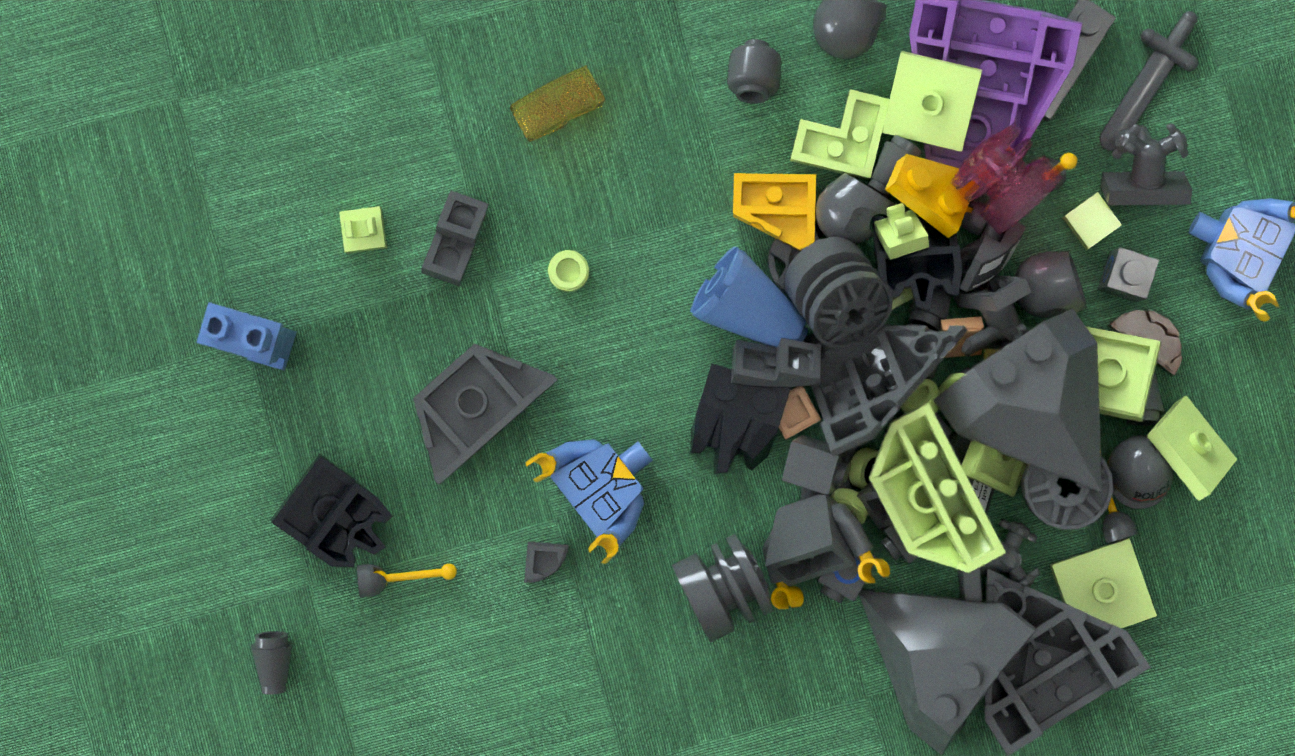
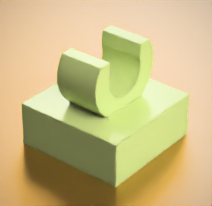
[874,203,929,260]
[339,206,387,254]

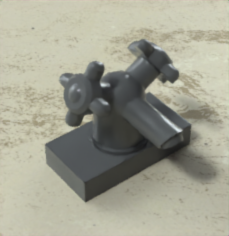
[1101,123,1192,205]
[953,275,1032,357]
[957,519,1040,602]

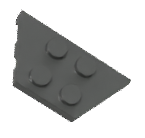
[413,343,558,485]

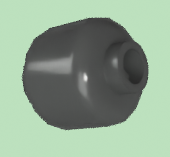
[727,39,782,104]

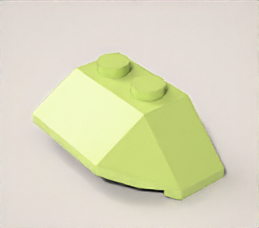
[869,403,1006,573]

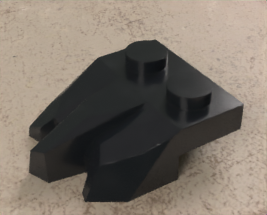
[871,214,962,313]
[690,363,791,474]
[270,453,393,567]

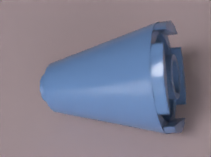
[690,247,808,347]

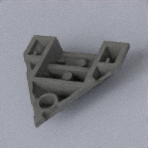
[934,309,1102,494]
[803,326,967,456]
[984,568,1151,756]
[859,588,1037,755]

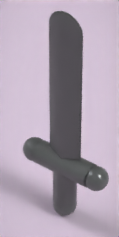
[1100,11,1198,151]

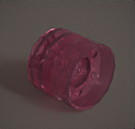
[950,123,1063,234]

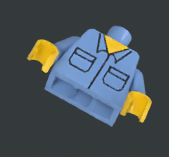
[1188,198,1295,322]
[525,439,653,564]

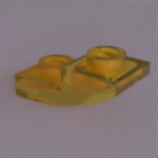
[510,65,606,142]

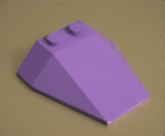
[909,0,1083,179]

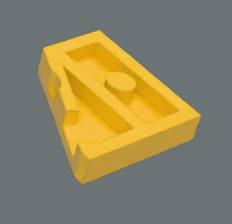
[885,154,979,238]
[733,173,816,251]

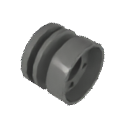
[784,236,893,349]
[1021,457,1113,530]
[672,534,774,643]

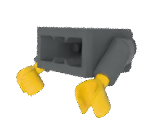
[762,487,890,609]

